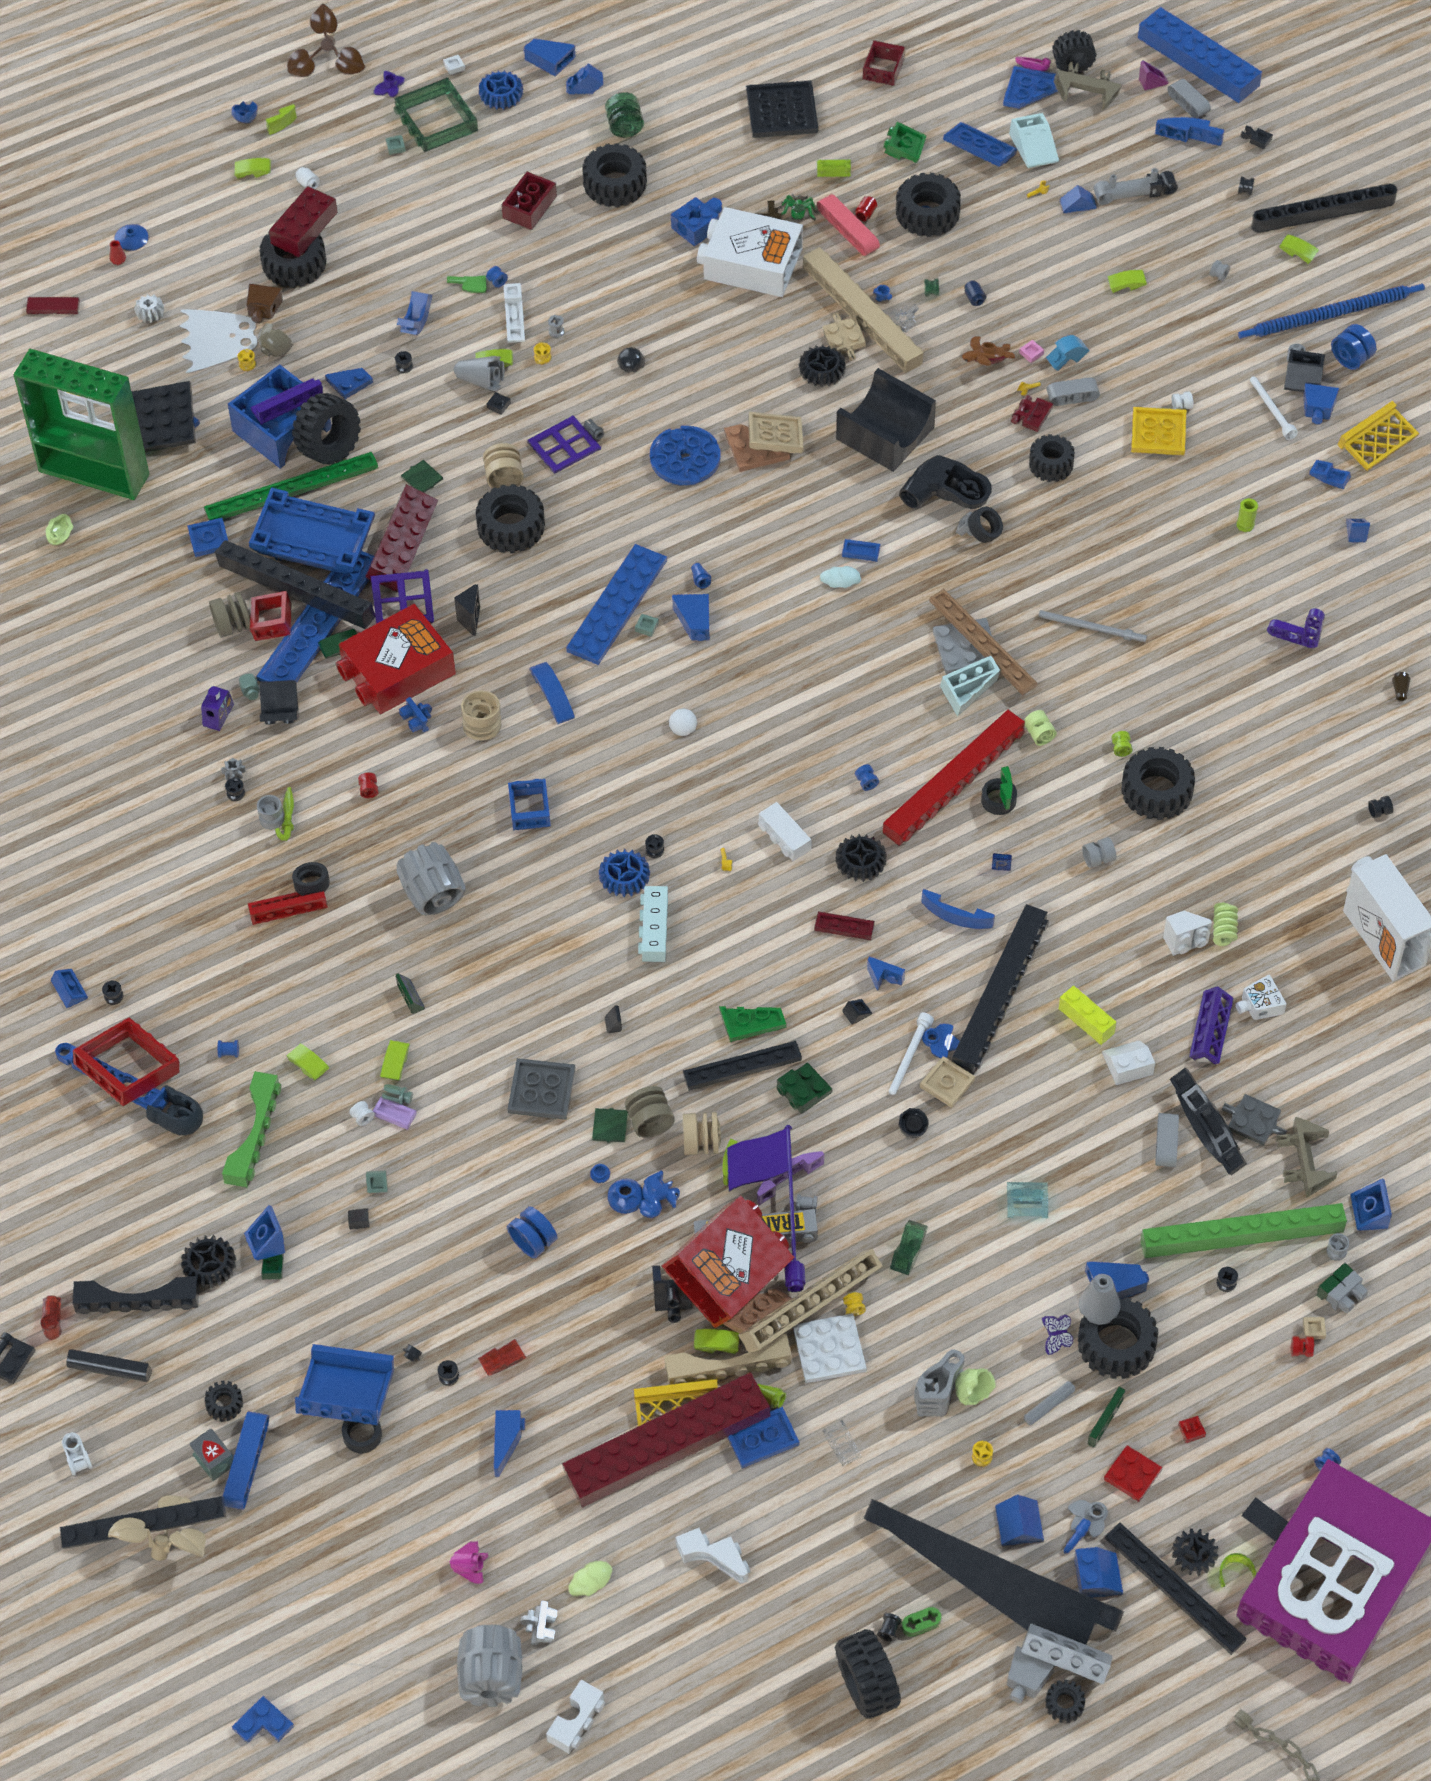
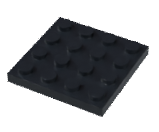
[746,80,819,138]
[132,381,196,452]

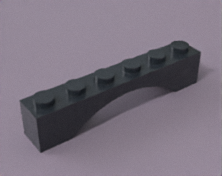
[72,1276,199,1314]

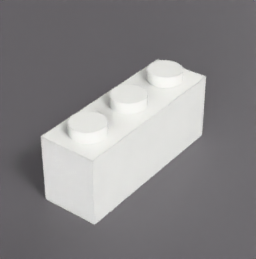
[758,802,811,861]

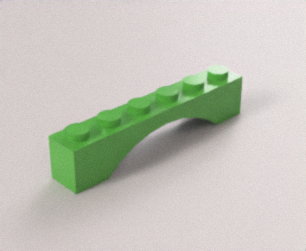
[222,1071,282,1188]

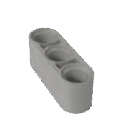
[1167,79,1211,118]
[1046,377,1100,406]
[1155,1113,1179,1167]

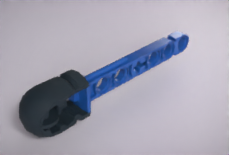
[55,1043,203,1135]

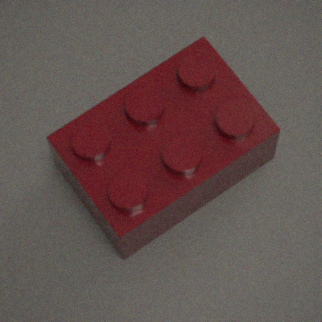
[501,171,557,230]

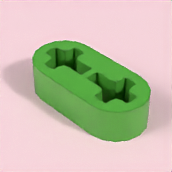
[902,1607,942,1637]

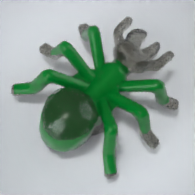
[778,193,819,221]

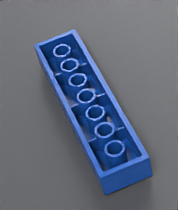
[1138,7,1262,103]

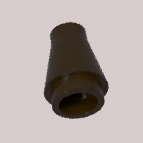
[1392,672,1411,701]

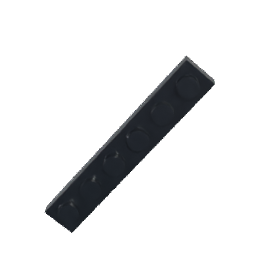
[683,1040,802,1091]

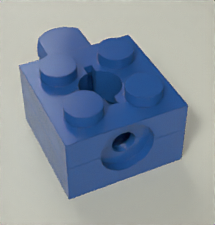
[671,197,722,246]

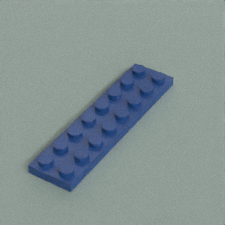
[566,544,667,665]

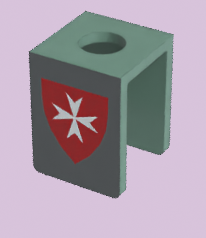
[189,1429,233,1481]

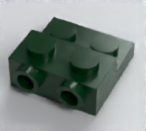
[776,1062,833,1114]

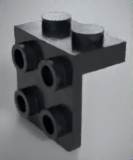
[259,680,299,725]

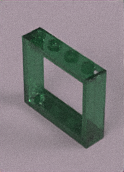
[393,77,478,153]

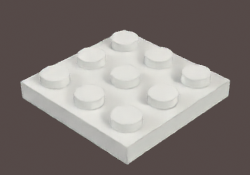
[793,1313,867,1383]

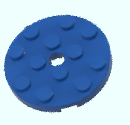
[650,426,721,486]

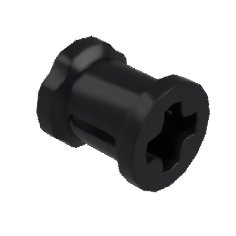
[877,1613,902,1642]

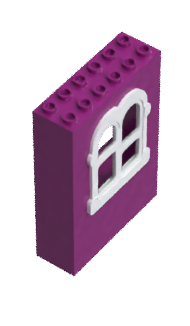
[1236,1459,1431,1684]

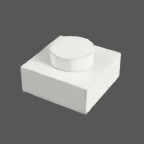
[443,55,465,75]

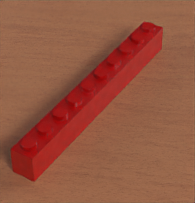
[883,709,1025,846]

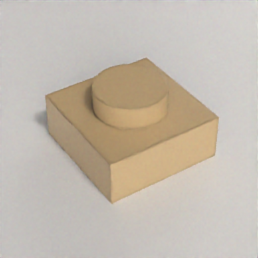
[1303,1317,1326,1340]

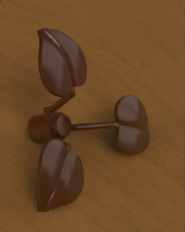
[287,3,366,77]

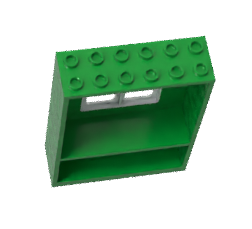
[13,348,150,500]

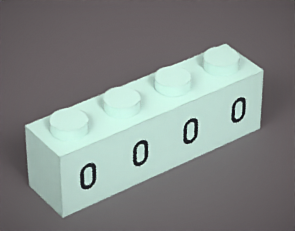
[638,886,668,962]

